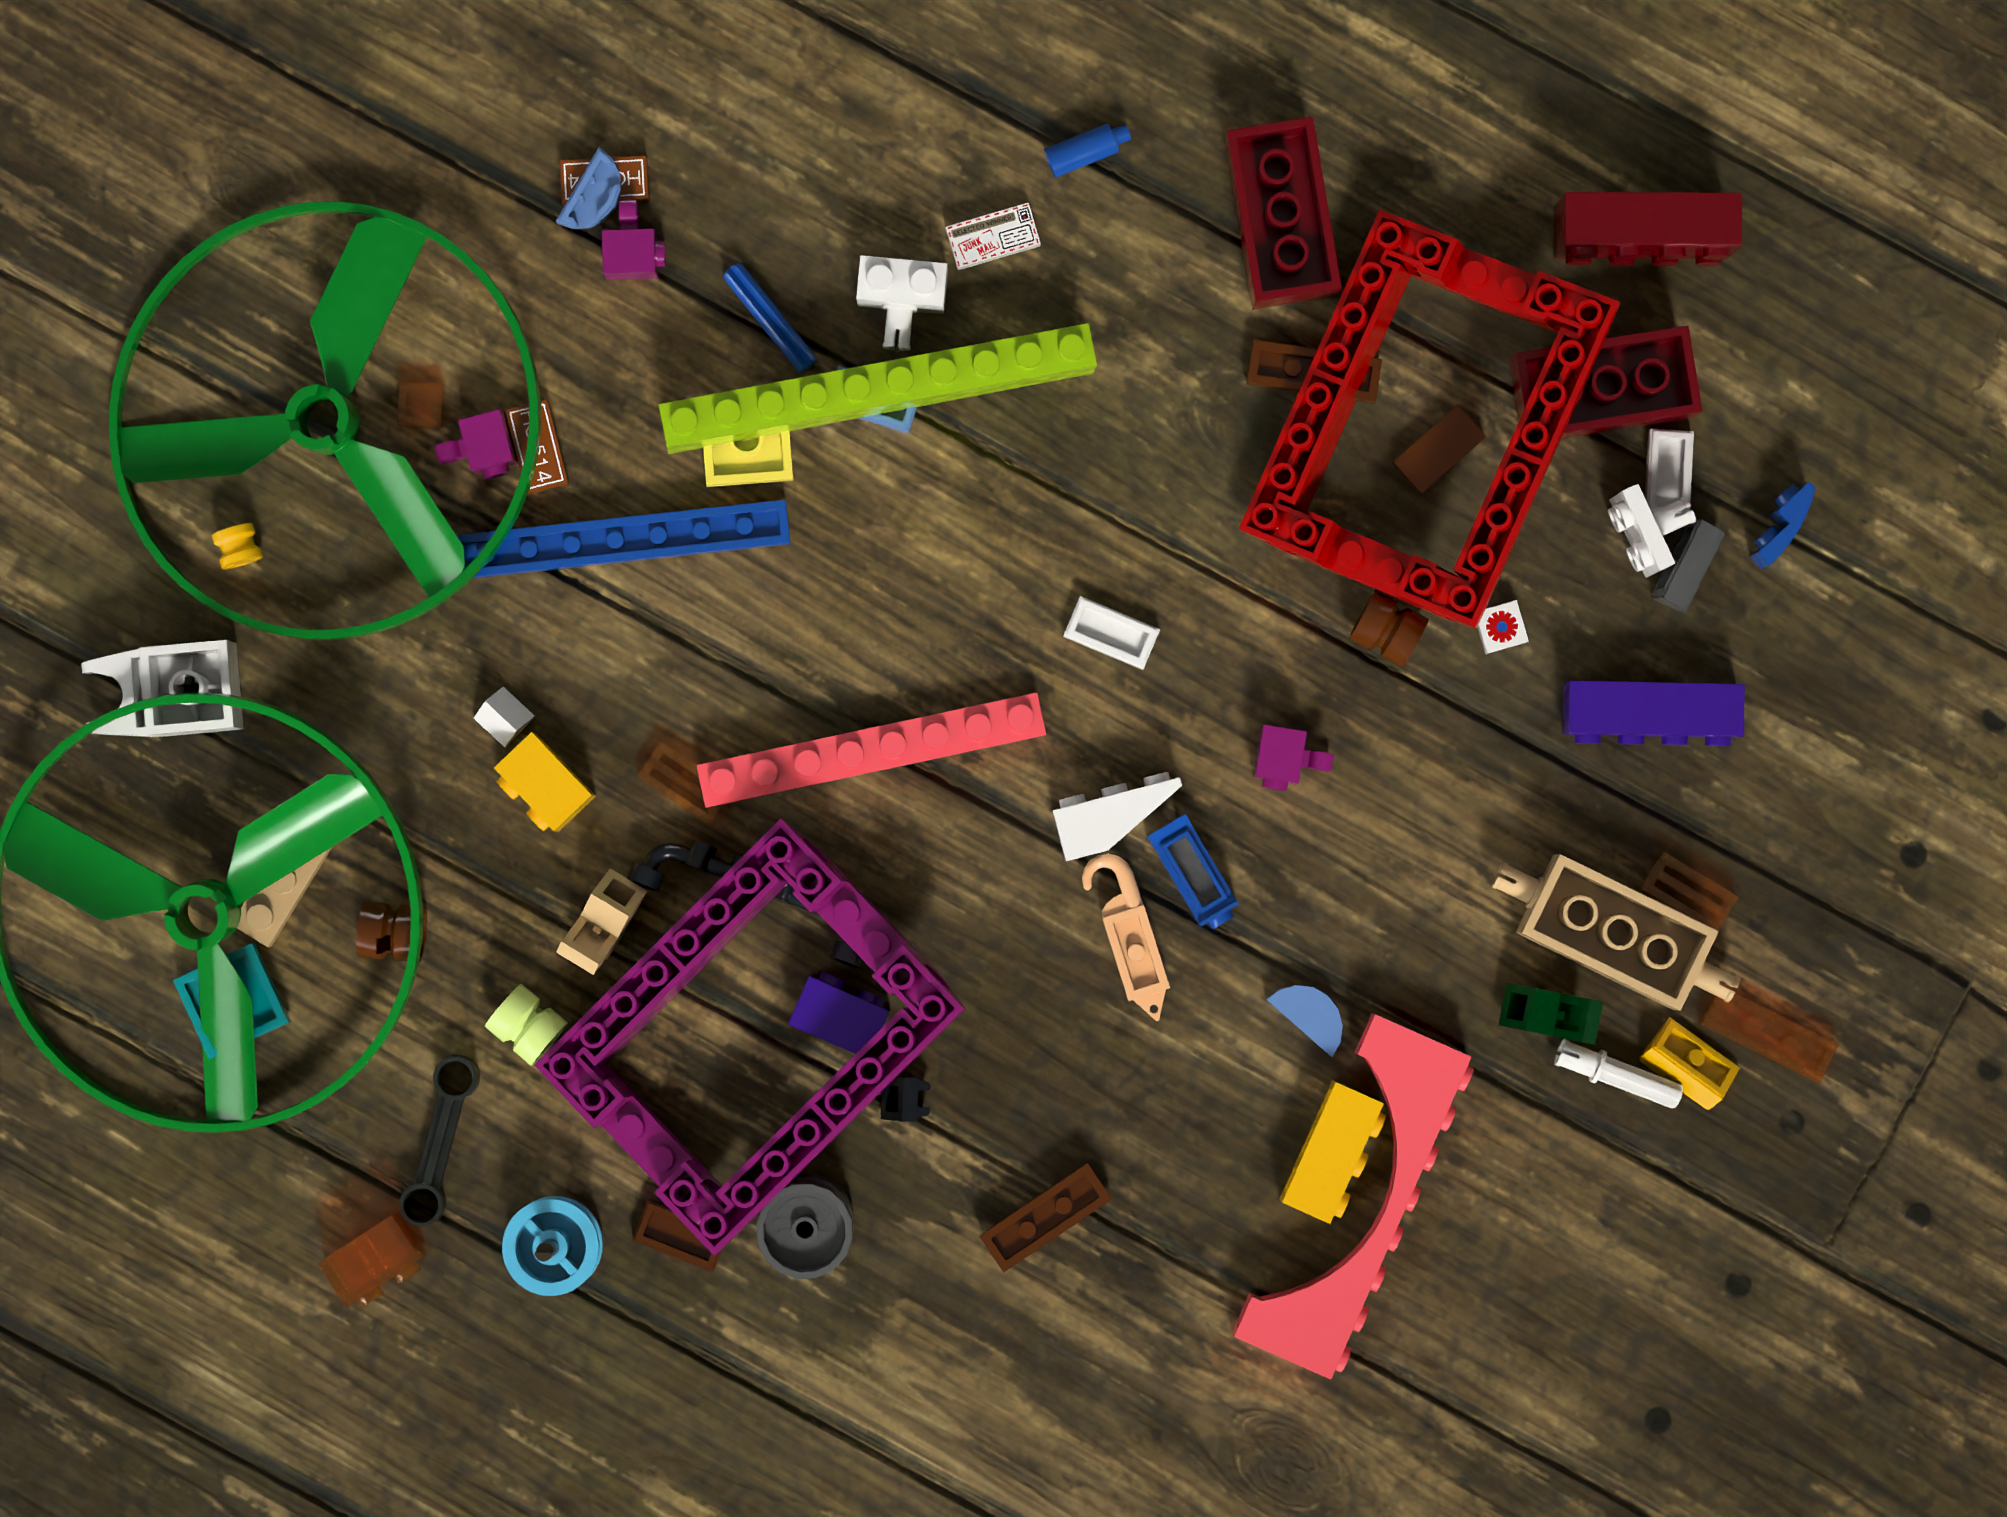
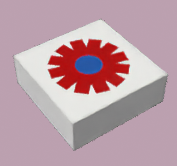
[1478,600,1529,654]

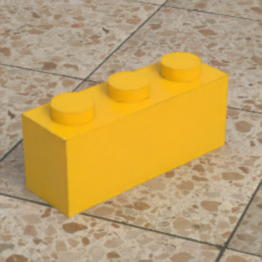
[1279,1080,1386,1224]

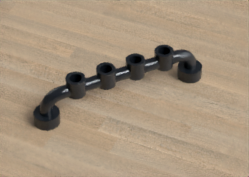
[627,839,865,969]

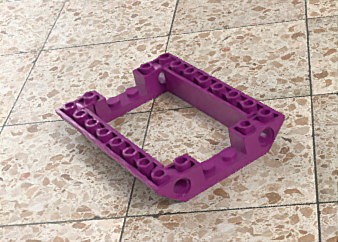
[534,818,966,1256]

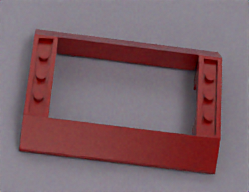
[1239,209,1621,629]

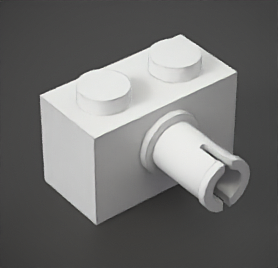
[856,255,948,351]

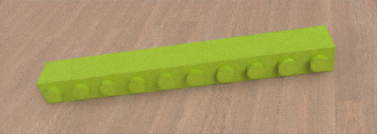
[658,323,1097,454]

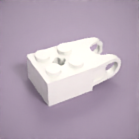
[81,640,244,737]

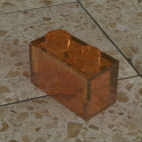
[318,1212,426,1308]

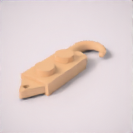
[1082,853,1170,1021]

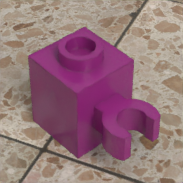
[602,200,666,280]
[434,409,518,479]
[1253,725,1334,791]

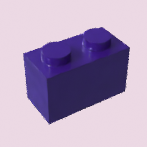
[788,971,890,1054]

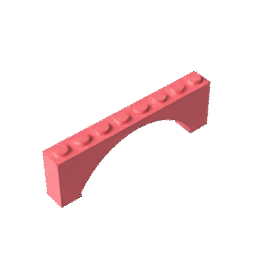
[1232,1013,1474,1379]

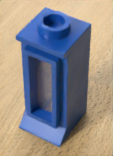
[1147,814,1239,929]

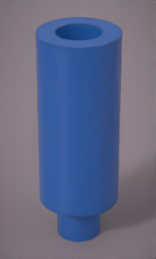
[1043,123,1132,178]

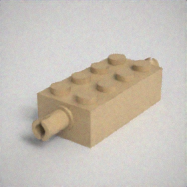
[1491,854,1740,1011]

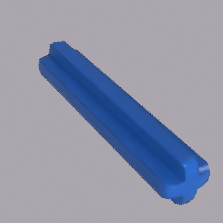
[723,262,817,373]

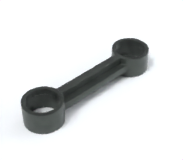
[399,1055,480,1227]

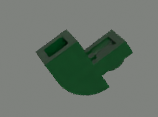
[1499,983,1603,1045]

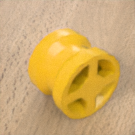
[211,523,263,570]

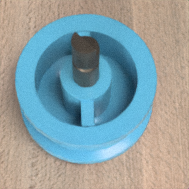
[502,1196,603,1296]

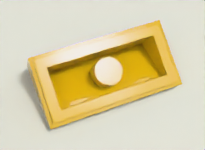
[1639,1017,1740,1110]

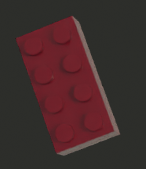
[1224,116,1342,310]
[1554,192,1742,267]
[1509,325,1703,439]

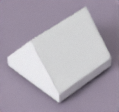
[474,687,535,748]

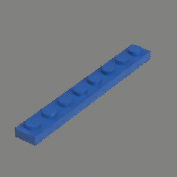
[457,500,791,579]

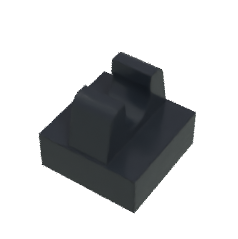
[881,1076,931,1122]

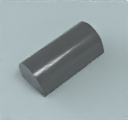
[1651,520,1725,613]

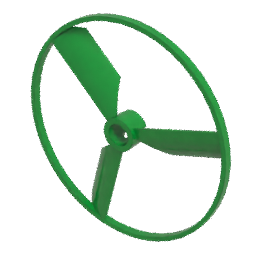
[109,201,541,640]
[0,692,423,1133]

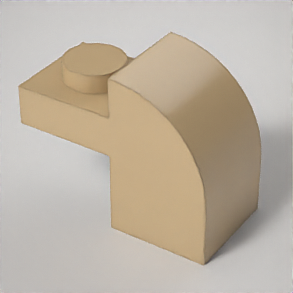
[556,868,647,975]

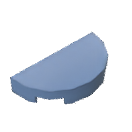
[556,147,622,229]
[1266,985,1343,1057]

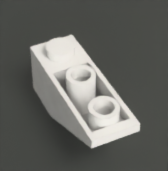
[1052,772,1182,862]

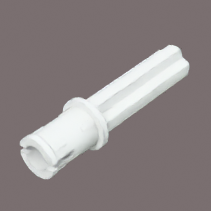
[1554,1039,1683,1108]

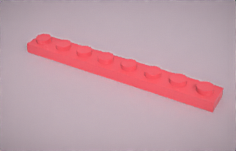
[696,692,1046,808]

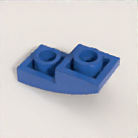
[1750,481,1815,569]

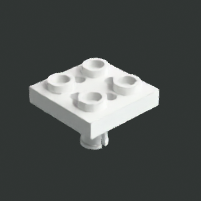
[1608,484,1696,578]

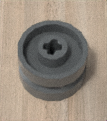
[756,1174,855,1279]

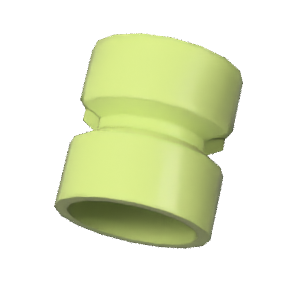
[485,984,568,1066]

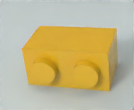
[494,732,596,832]

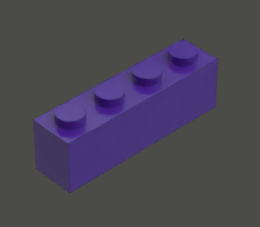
[1563,681,1745,746]

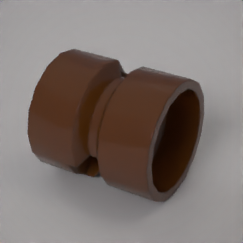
[1349,590,1429,668]
[356,902,427,963]

